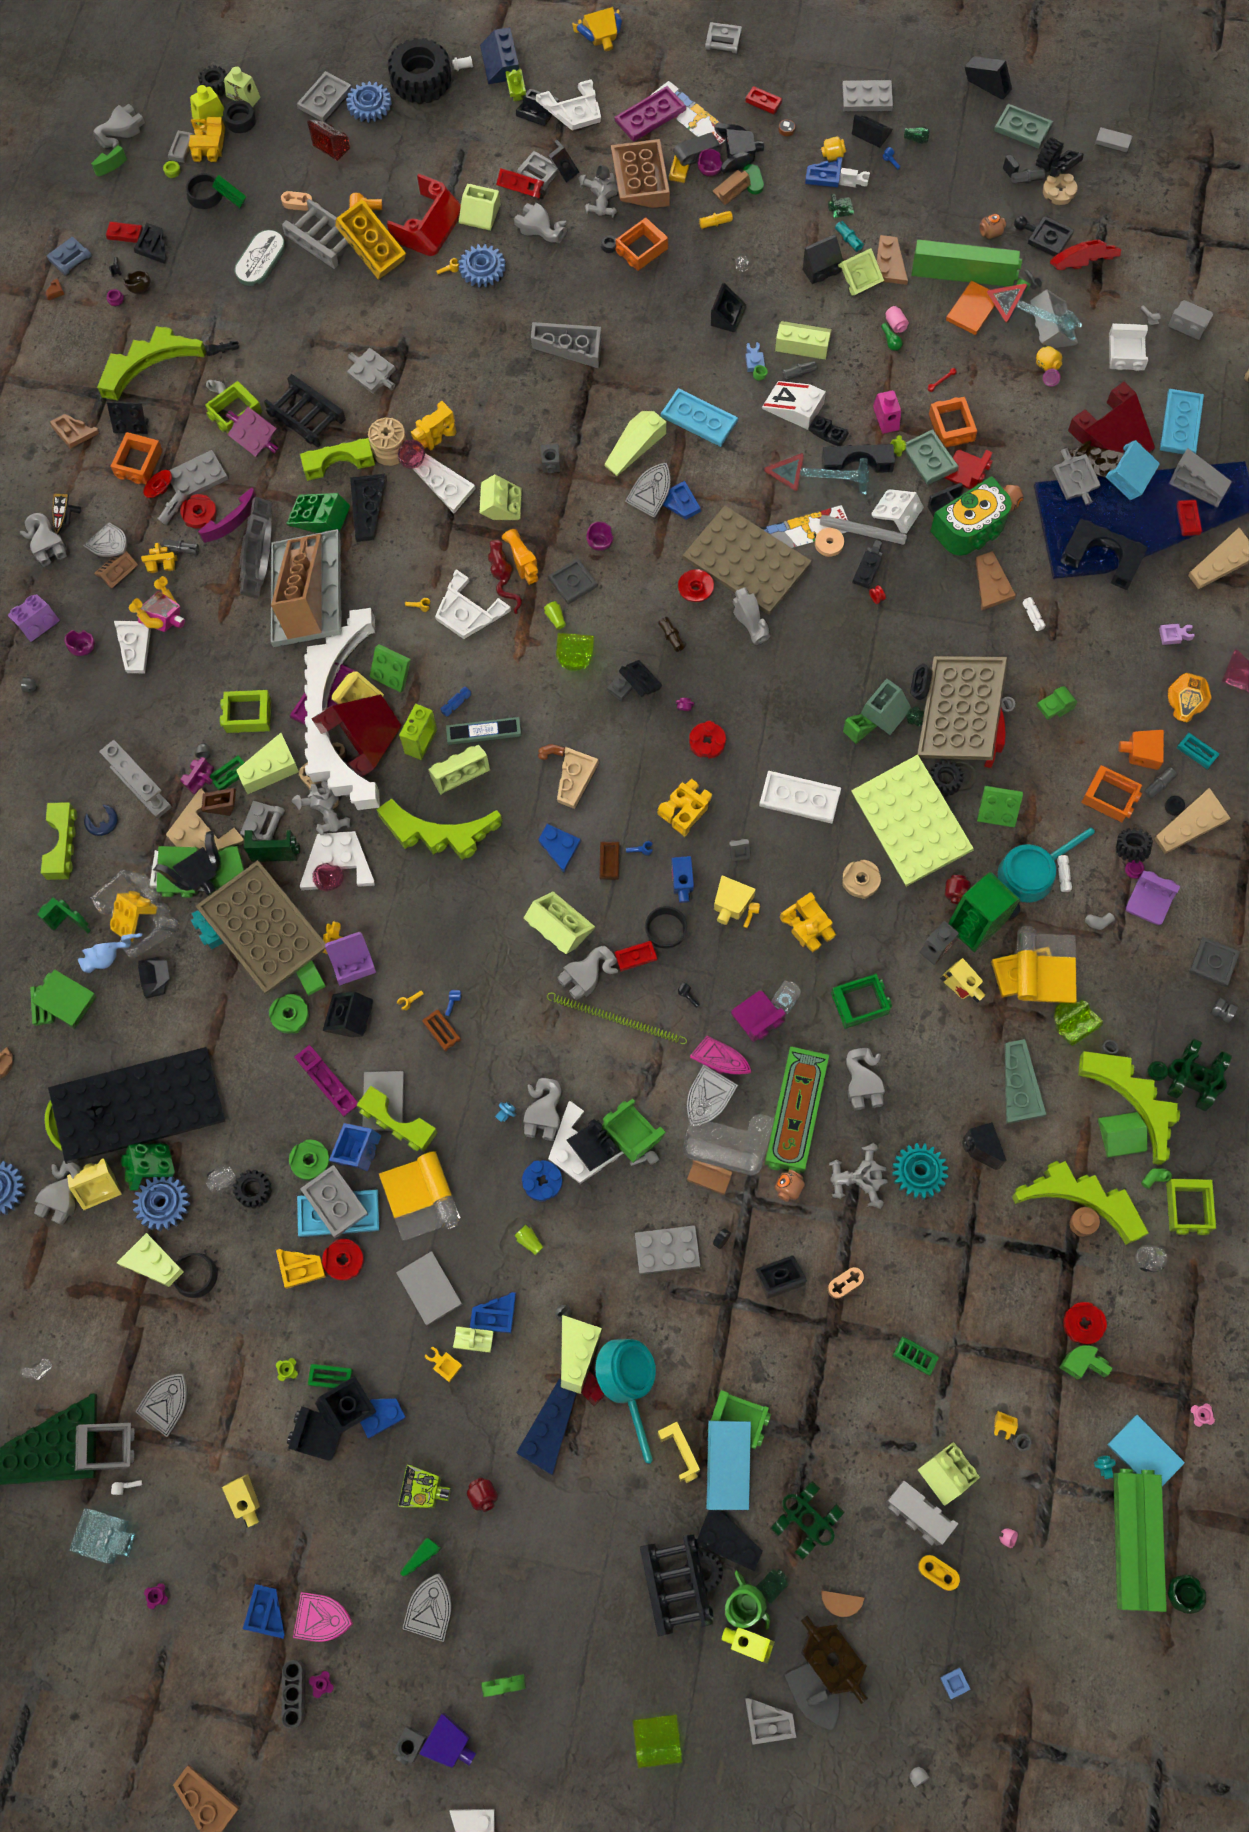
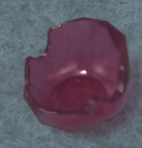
[398,439,425,469]
[312,863,343,892]

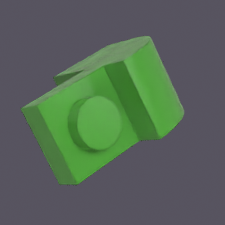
[1037,686,1077,720]
[1059,1345,1112,1380]

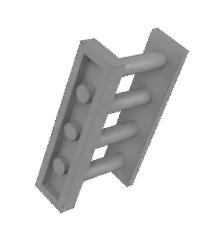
[282,199,348,269]
[99,740,172,819]

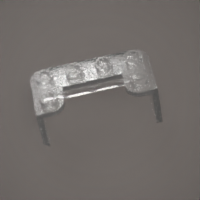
[682,1097,774,1175]

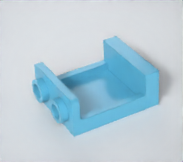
[1106,440,1160,500]

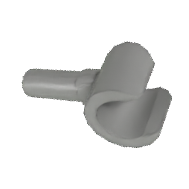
[1141,305,1160,325]
[630,1151,659,1166]

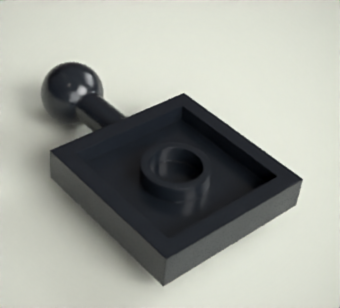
[1014,216,1074,257]

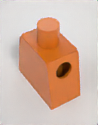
[1118,730,1164,770]

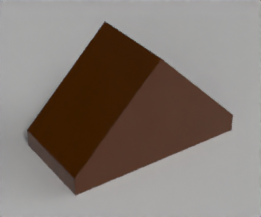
[201,788,236,816]

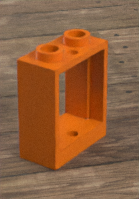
[615,217,668,271]
[929,396,977,448]
[110,432,163,484]
[1081,765,1142,823]

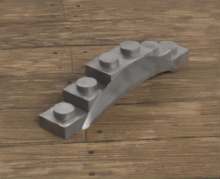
[239,497,272,599]

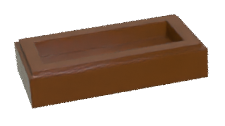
[600,842,619,880]

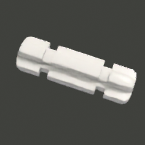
[1023,597,1045,631]
[1057,855,1072,892]

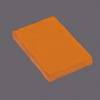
[946,281,1001,335]

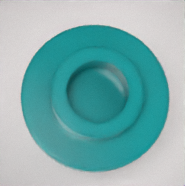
[1094,1456,1116,1479]

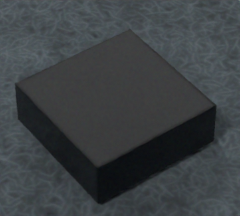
[1003,154,1020,178]

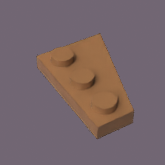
[975,551,1016,610]

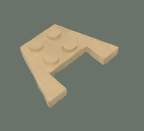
[166,789,244,851]

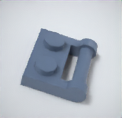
[47,236,92,276]

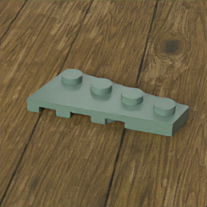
[1005,1039,1046,1124]

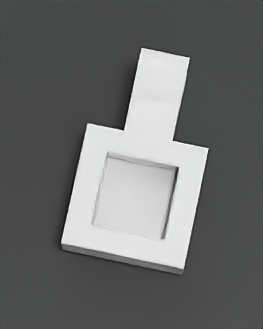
[839,168,870,187]

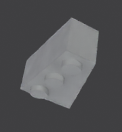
[1169,448,1232,507]
[886,1481,958,1546]

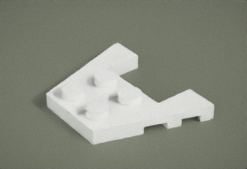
[535,80,601,130]
[435,569,511,639]
[300,831,375,890]
[548,1101,624,1184]

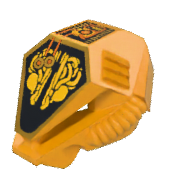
[1168,673,1212,723]

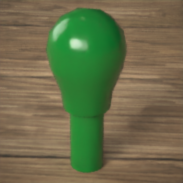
[881,323,903,351]

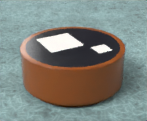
[779,119,795,136]

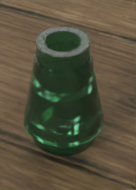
[904,126,929,144]

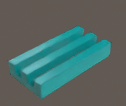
[1177,733,1219,770]

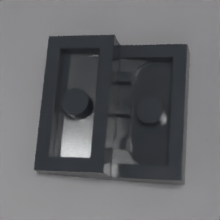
[516,88,559,126]

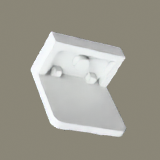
[872,489,924,534]

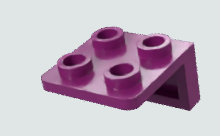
[731,991,786,1043]

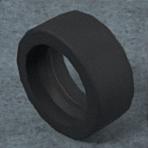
[223,100,256,134]

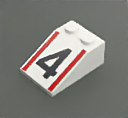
[762,381,826,430]

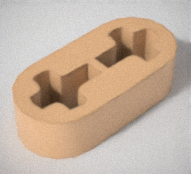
[281,191,312,211]
[828,1268,864,1299]

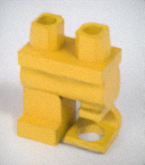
[189,117,225,162]
[411,401,456,451]
[657,779,712,837]
[780,892,836,952]

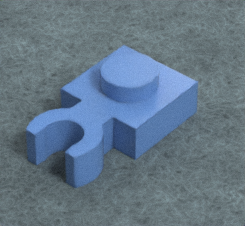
[745,342,765,372]

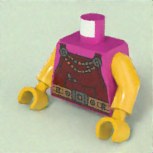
[129,576,185,632]

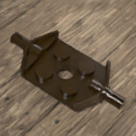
[1064,440,1126,478]
[801,1615,868,1704]

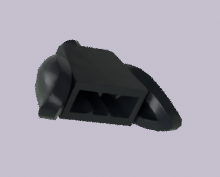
[714,123,764,174]
[153,830,221,896]

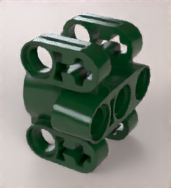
[1167,1039,1232,1111]
[770,1481,845,1560]

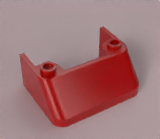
[387,174,461,256]

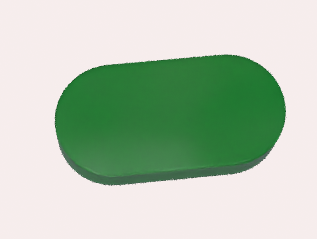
[743,164,764,195]

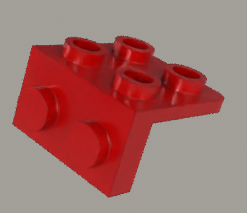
[944,450,993,490]

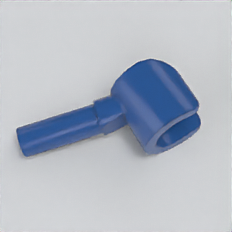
[883,147,900,170]
[626,841,653,855]
[445,990,461,1016]

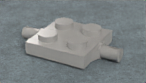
[347,348,396,393]
[1052,448,1100,505]

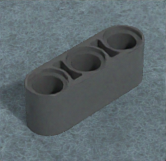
[673,133,721,166]
[281,1659,306,1729]

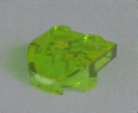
[556,633,595,671]
[1054,1000,1103,1046]

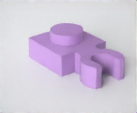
[1159,624,1194,645]

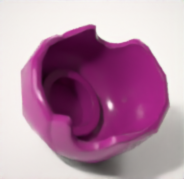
[697,148,723,177]
[586,521,613,551]
[64,630,95,656]

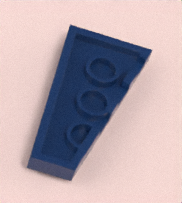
[516,1378,577,1475]

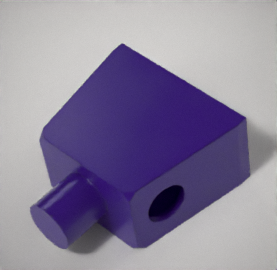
[419,1713,476,1768]

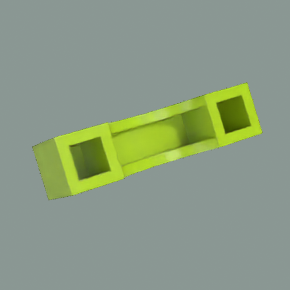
[300,438,375,481]
[41,802,77,880]
[357,1086,438,1152]

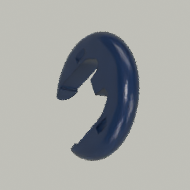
[84,804,118,836]

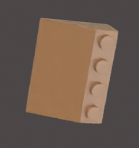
[611,139,670,208]

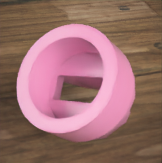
[999,1528,1018,1548]

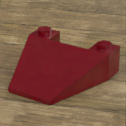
[1068,382,1155,453]
[311,694,402,777]

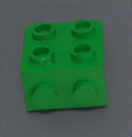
[37,898,90,934]
[121,1144,175,1190]

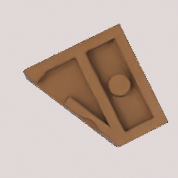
[50,414,99,449]

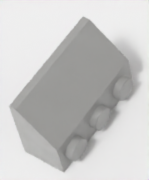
[1030,289,1078,348]

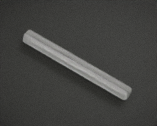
[820,515,907,545]

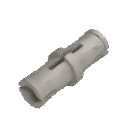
[157,490,187,525]

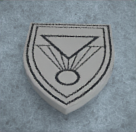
[625,463,671,518]
[83,523,127,557]
[687,1065,738,1126]
[136,1374,187,1437]
[402,1574,451,1642]

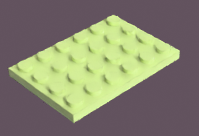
[851,755,974,887]

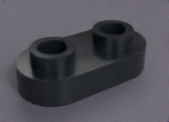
[910,664,932,700]

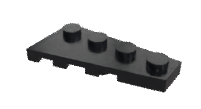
[350,474,386,542]

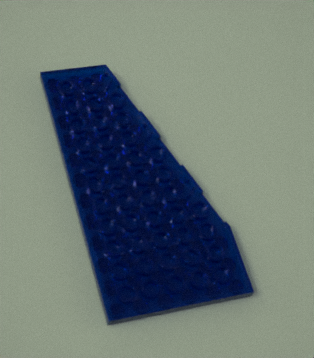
[1034,461,1249,579]

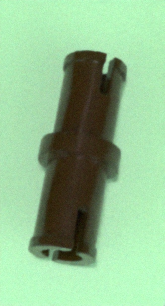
[658,617,685,652]

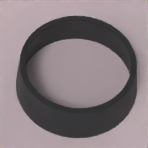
[186,173,223,209]
[645,906,687,949]
[173,1253,218,1298]

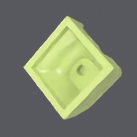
[838,248,884,295]

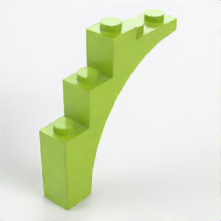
[97,326,206,401]
[376,799,503,860]
[1078,1051,1180,1165]
[1012,1161,1149,1245]

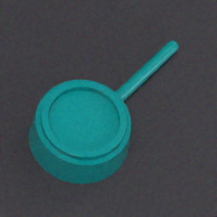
[997,828,1095,903]
[596,1339,656,1464]

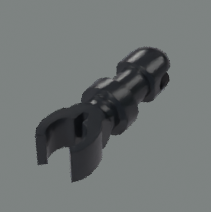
[205,341,239,356]

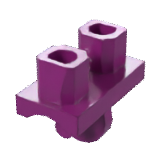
[180,757,215,795]

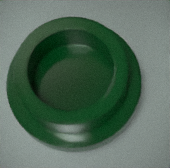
[1148,1061,1168,1081]

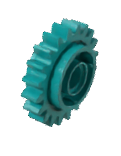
[892,1143,948,1200]

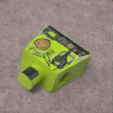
[398,1465,451,1508]

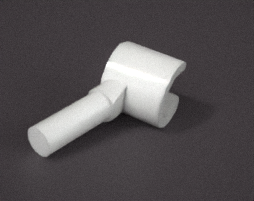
[111,1480,142,1495]

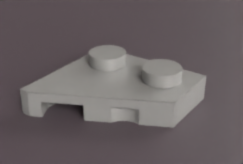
[745,1698,796,1745]

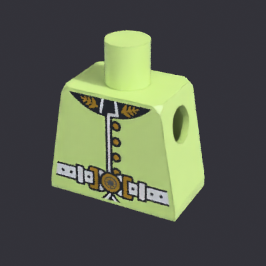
[224,67,260,107]

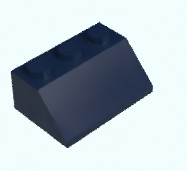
[480,27,519,84]

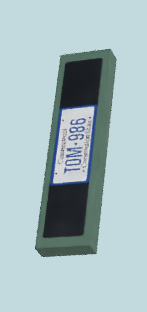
[446,717,521,745]

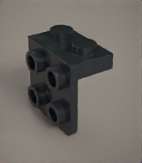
[287,1406,341,1461]

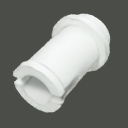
[452,56,473,71]

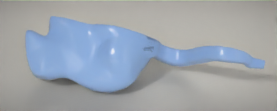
[78,933,142,973]

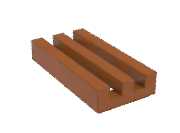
[422,1009,461,1052]

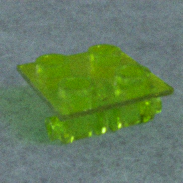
[633,1715,682,1768]

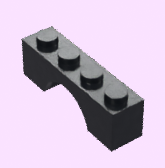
[822,443,895,475]

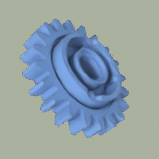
[346,81,392,123]
[459,244,505,287]
[0,1161,26,1215]
[133,1176,190,1231]

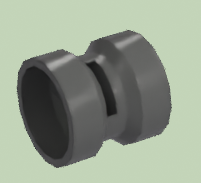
[1210,997,1238,1023]

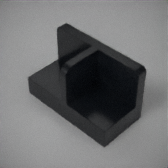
[549,140,579,183]
[927,483,963,517]

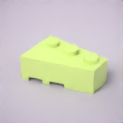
[236,733,299,794]
[561,1315,602,1394]

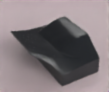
[138,957,170,999]

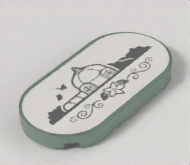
[234,230,285,286]

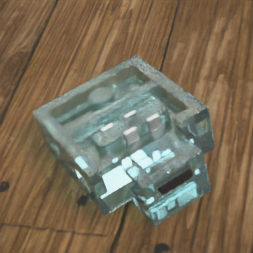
[69,1508,136,1564]

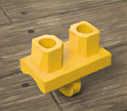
[141,543,178,573]

